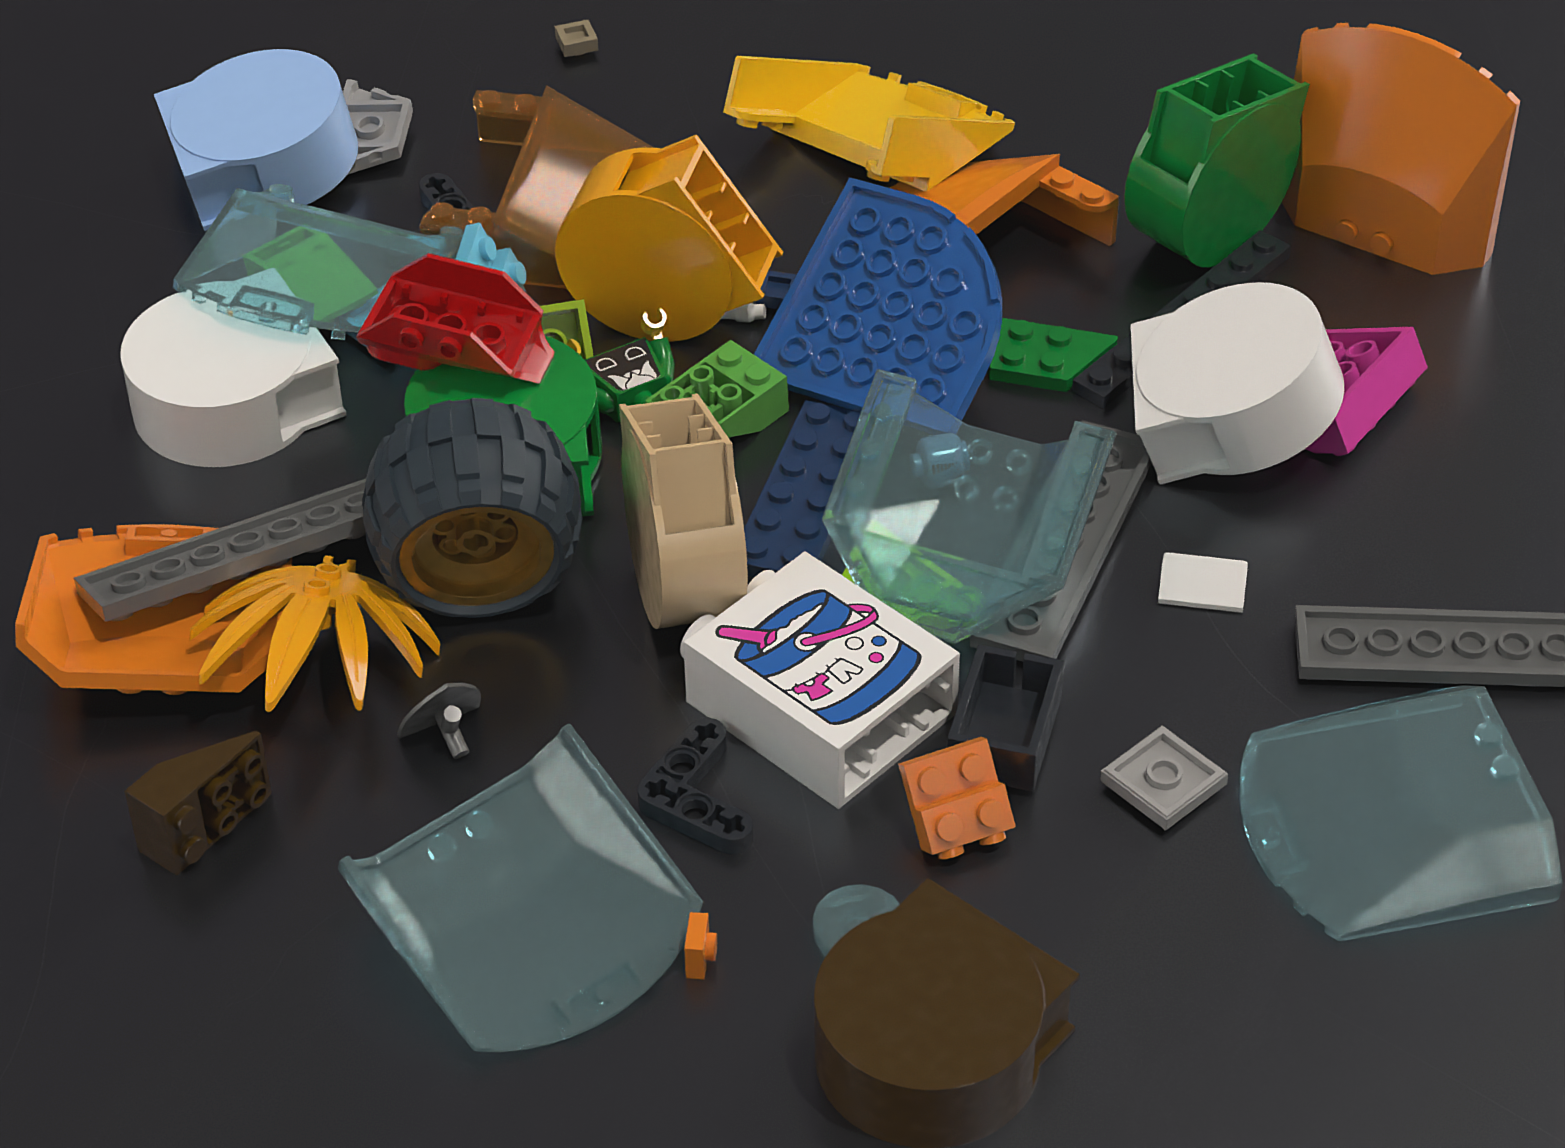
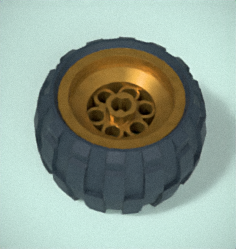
[362,398,582,618]

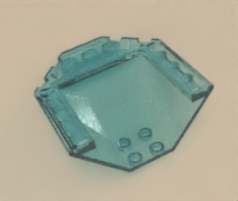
[822,369,1116,644]

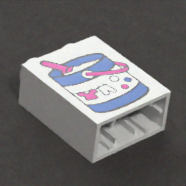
[680,551,960,809]

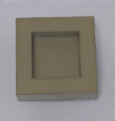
[555,20,598,57]

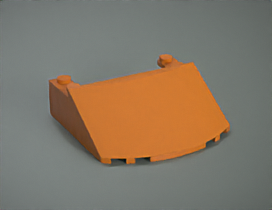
[890,154,1119,246]

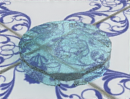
[813,884,900,955]

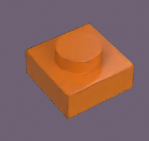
[684,912,717,980]

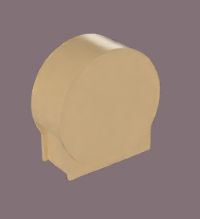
[619,394,748,629]

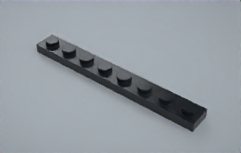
[1072,230,1291,409]

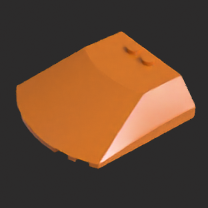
[1282,23,1520,275]
[15,524,293,695]

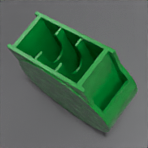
[1124,53,1310,268]
[404,335,602,516]

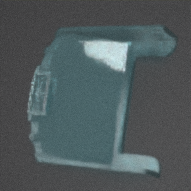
[173,184,463,340]

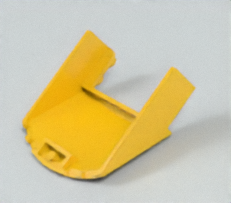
[723,56,1015,192]

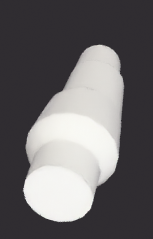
[721,303,766,323]

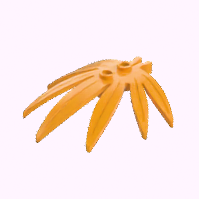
[189,555,440,712]

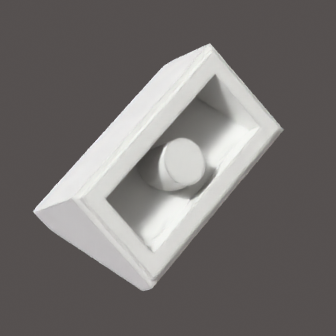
[1158,553,1248,613]

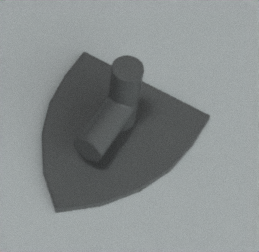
[397,683,481,759]

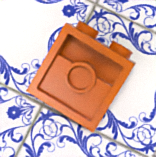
[898,737,1016,859]

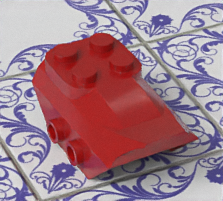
[356,253,555,384]

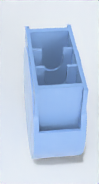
[154,49,358,231]

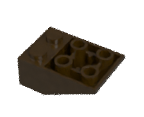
[124,731,272,876]

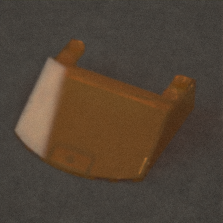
[419,85,654,289]

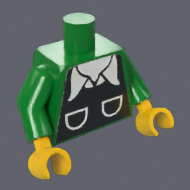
[566,307,675,423]

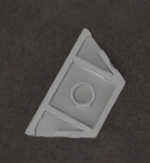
[343,79,413,175]

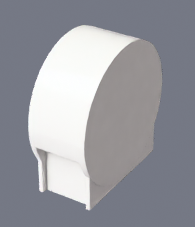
[121,270,347,467]
[1131,282,1344,485]

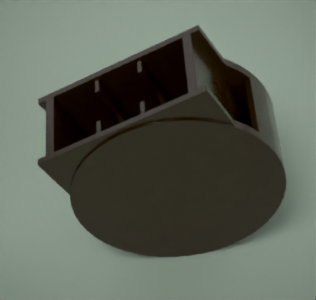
[814,878,1080,1148]

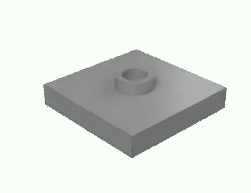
[1100,726,1228,830]

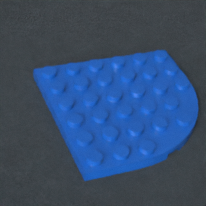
[754,177,1002,435]

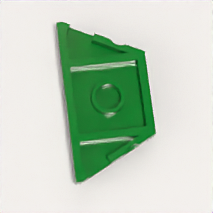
[987,318,1118,392]

